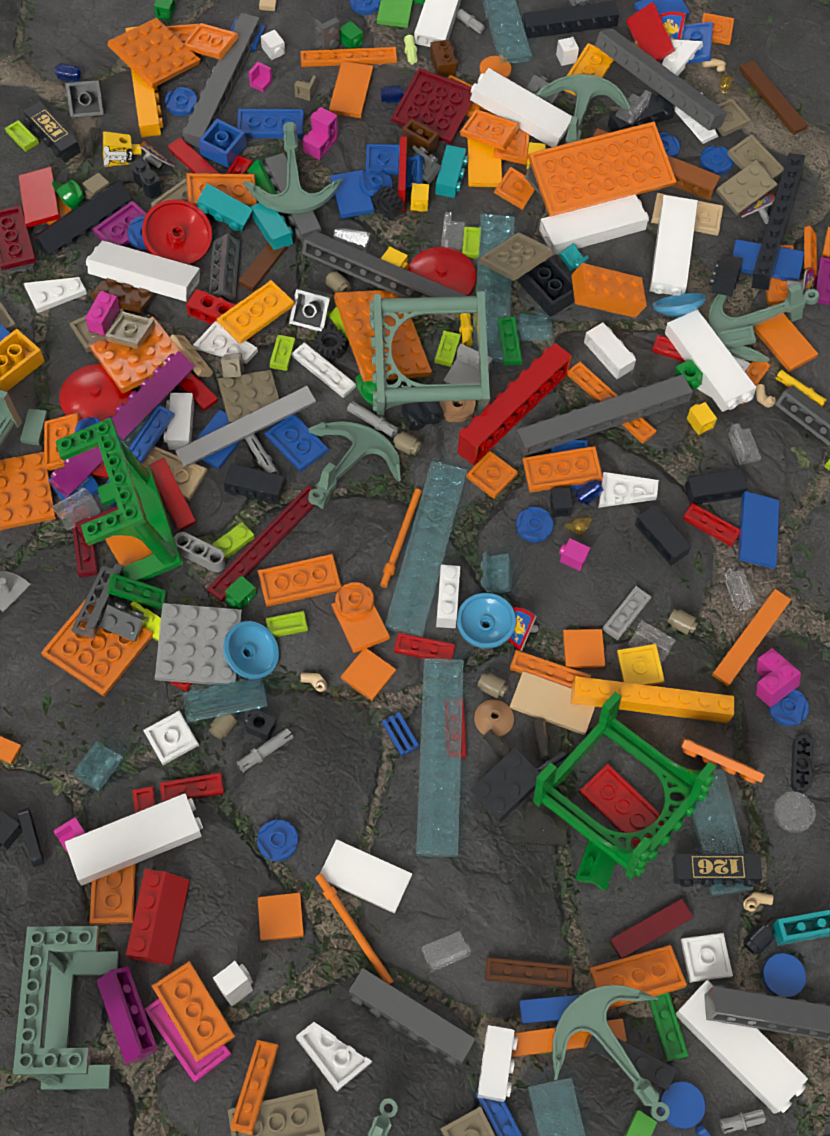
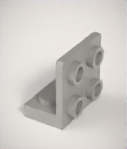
[444,344,493,384]

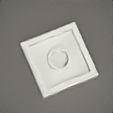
[143,711,199,765]
[681,933,733,983]

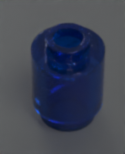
[55,63,81,82]
[380,85,404,103]
[575,478,604,505]

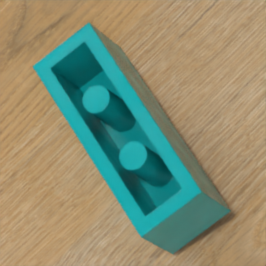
[435,145,468,198]
[196,184,253,232]
[250,203,294,250]
[772,910,830,946]

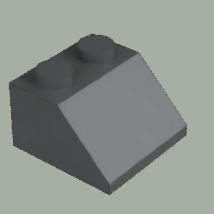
[65,80,104,117]
[289,286,334,332]

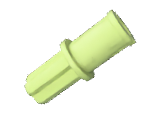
[404,35,417,65]

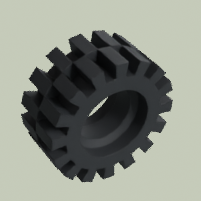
[372,186,404,219]
[314,326,346,361]

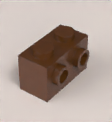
[430,40,459,77]
[402,119,439,156]

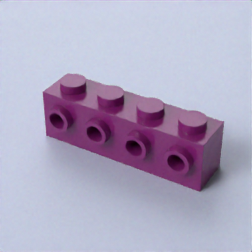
[97,966,158,1065]

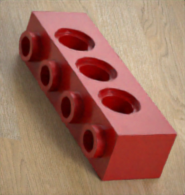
[186,289,254,341]

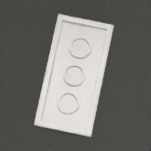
[320,840,412,913]

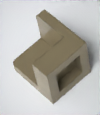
[294,75,317,101]

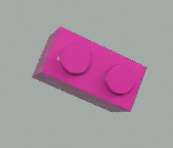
[85,291,120,336]

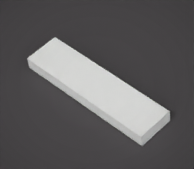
[292,342,356,398]

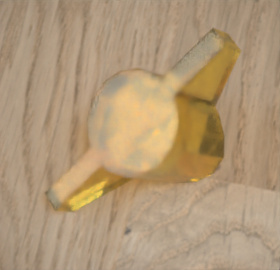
[719,74,733,96]
[564,517,592,536]

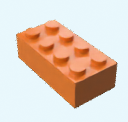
[571,263,647,318]

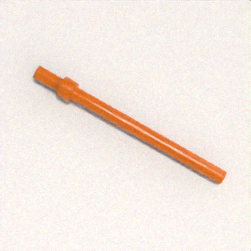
[380,489,422,588]
[315,873,394,985]

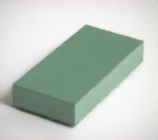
[717,325,756,349]
[20,409,48,445]

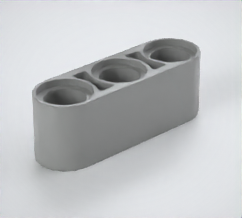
[174,532,226,572]

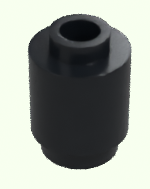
[743,923,775,955]

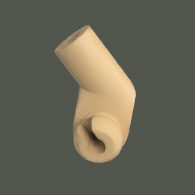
[301,673,327,692]

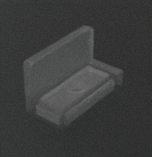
[616,90,651,125]
[441,212,465,252]
[333,228,371,253]
[728,423,761,465]
[52,488,100,530]
[724,568,756,611]
[628,620,676,664]
[421,931,471,972]

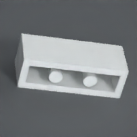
[584,323,636,379]
[164,393,194,450]
[436,565,460,628]
[213,961,253,1007]
[477,1025,518,1102]

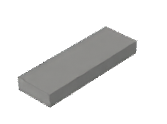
[602,586,651,641]

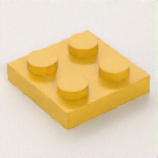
[617,644,664,686]

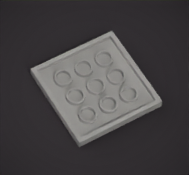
[155,603,241,687]

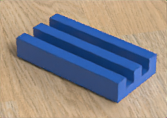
[405,155,424,192]
[382,712,419,757]

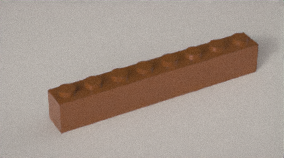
[593,128,720,201]

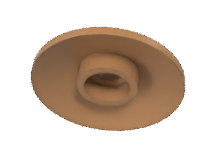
[474,700,514,738]

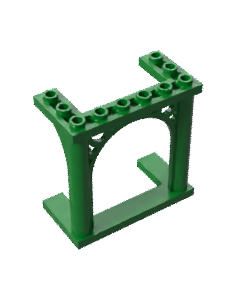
[55,418,183,582]
[533,692,716,880]

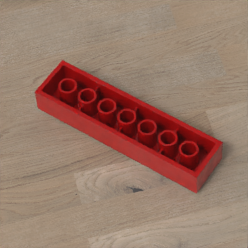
[457,343,572,466]

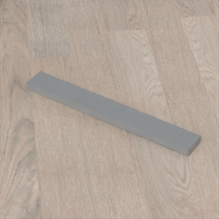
[175,386,316,468]

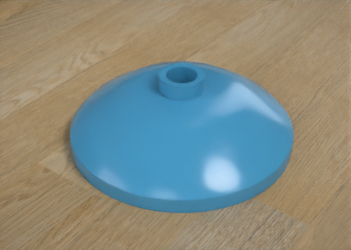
[653,293,706,319]
[457,593,516,648]
[223,621,279,679]

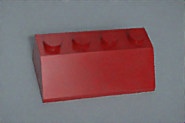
[126,869,190,966]

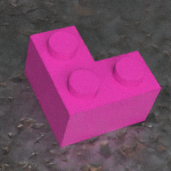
[302,107,338,160]
[756,648,801,708]

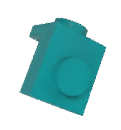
[558,243,589,271]

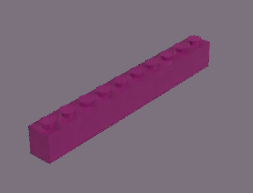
[50,351,195,499]

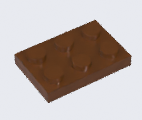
[92,278,156,314]

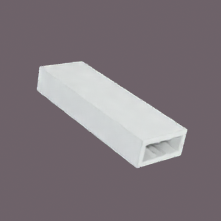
[414,0,461,47]
[470,68,572,147]
[539,195,649,256]
[649,195,698,296]
[86,241,200,301]
[665,309,756,412]
[65,794,203,886]
[676,980,808,1114]

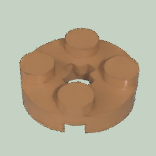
[439,400,476,422]

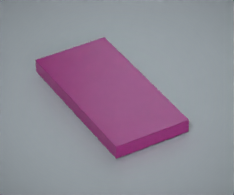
[144,999,231,1083]

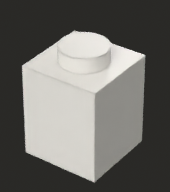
[261,30,285,60]
[556,37,579,66]

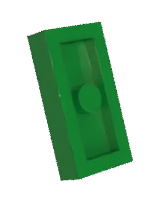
[575,841,616,891]

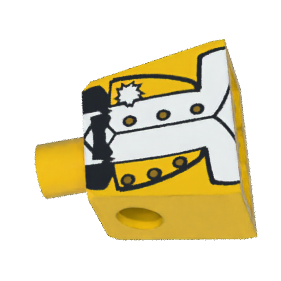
[103,132,141,167]

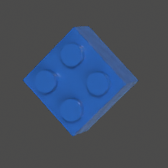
[198,119,247,168]

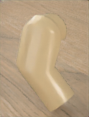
[702,58,726,72]
[756,384,776,408]
[743,892,773,912]

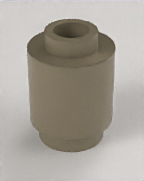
[326,272,351,293]
[393,431,422,456]
[668,609,698,635]
[477,672,508,699]
[208,709,237,740]

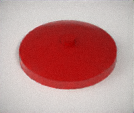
[142,199,212,265]
[407,247,476,296]
[59,364,133,421]

